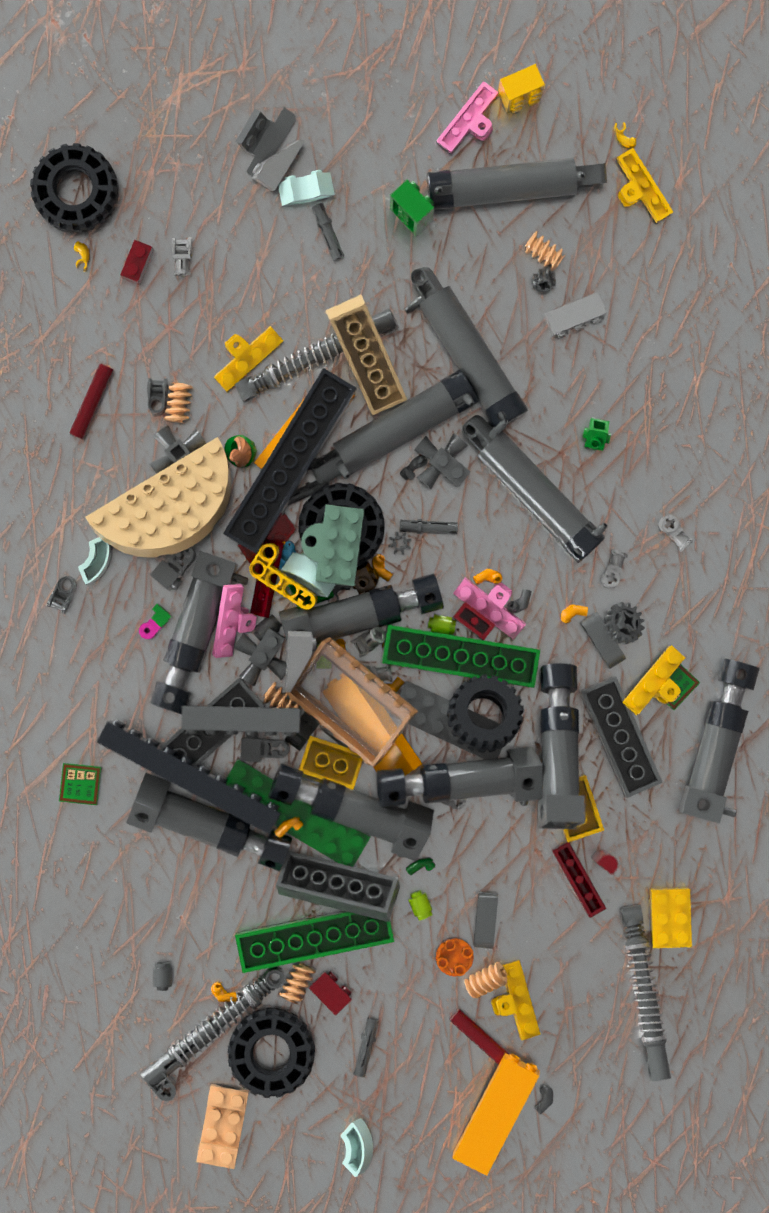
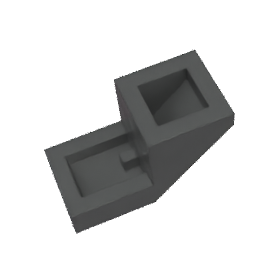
[285,711,319,751]

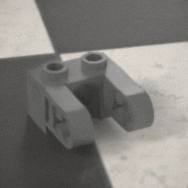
[150,547,197,591]
[241,734,290,762]

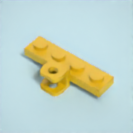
[616,148,673,223]
[214,326,283,392]
[622,645,685,715]
[491,960,541,1040]

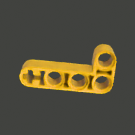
[249,543,317,609]

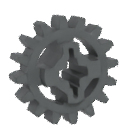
[604,602,645,644]

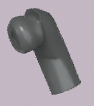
[508,589,532,613]
[534,1085,553,1115]

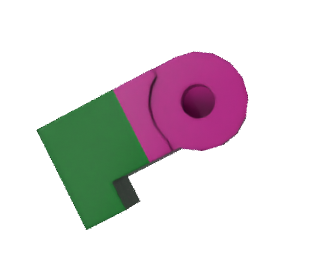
[139,603,173,639]

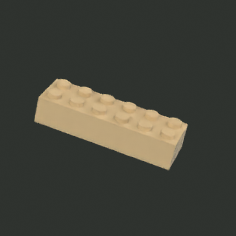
[326,295,407,416]

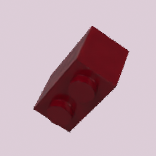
[120,239,154,285]
[453,602,495,640]
[309,970,352,1016]

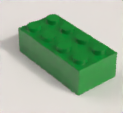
[390,179,434,236]

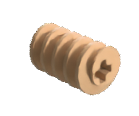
[525,231,566,272]
[164,382,193,424]
[263,682,303,710]
[279,962,316,1005]
[465,962,507,999]

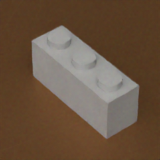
[544,292,607,338]

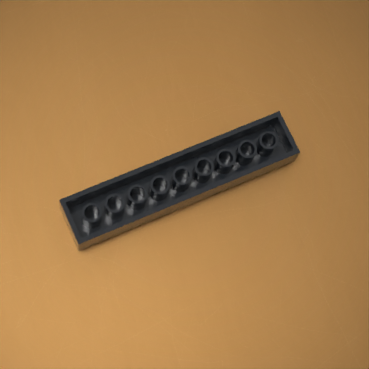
[223,368,357,554]
[96,719,282,834]

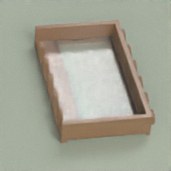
[285,637,418,767]

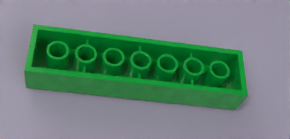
[381,625,541,688]
[227,758,371,867]
[235,911,394,973]

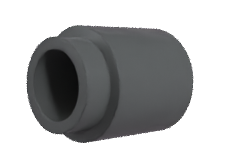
[253,614,282,641]
[153,962,172,991]

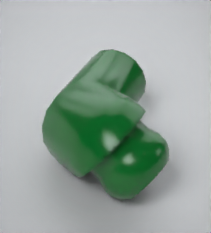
[406,858,436,875]

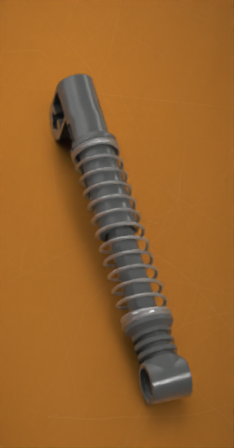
[235,308,399,402]
[621,905,671,1081]
[141,966,285,1101]

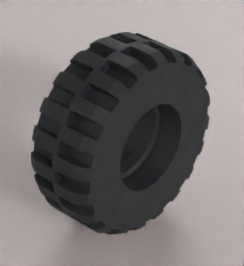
[30,143,119,233]
[298,483,385,566]
[228,1008,315,1098]

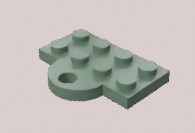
[301,504,364,587]

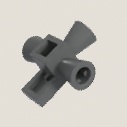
[149,425,207,474]
[414,433,470,489]
[233,628,286,686]

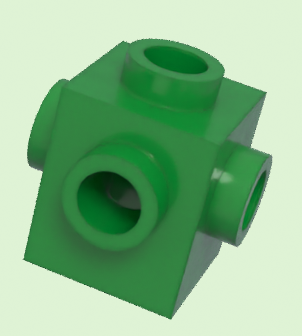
[582,418,611,451]

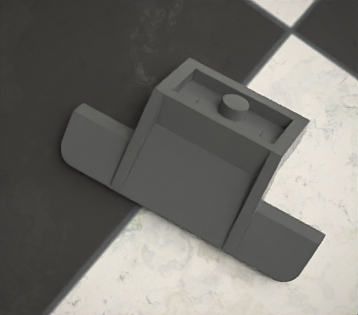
[235,107,296,176]

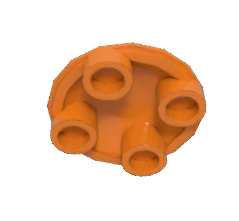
[436,938,474,977]

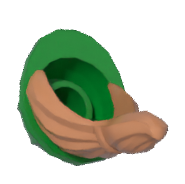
[224,435,257,468]

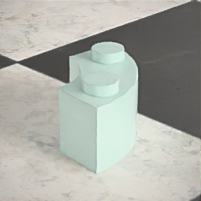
[278,170,335,206]
[78,537,112,585]
[281,552,336,597]
[341,1118,373,1177]

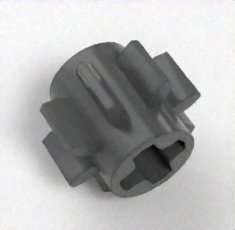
[533,268,556,292]
[389,532,411,555]

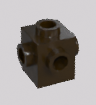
[352,561,379,594]

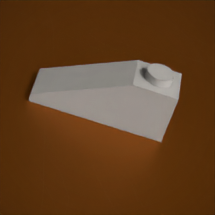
[252,139,305,191]
[285,631,316,692]

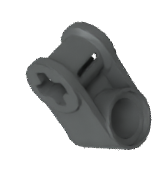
[147,378,168,416]
[47,576,77,614]

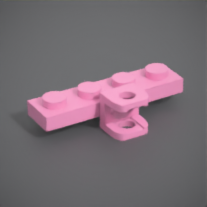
[436,81,499,154]
[453,577,526,640]
[212,584,257,658]

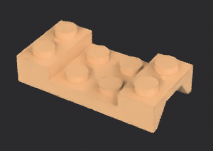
[196,1083,249,1169]

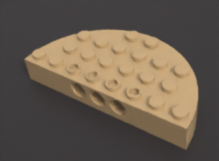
[85,437,232,557]

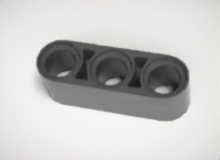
[580,612,626,669]
[474,891,498,949]

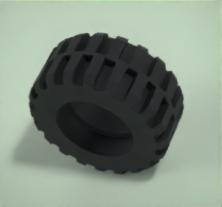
[447,675,524,753]

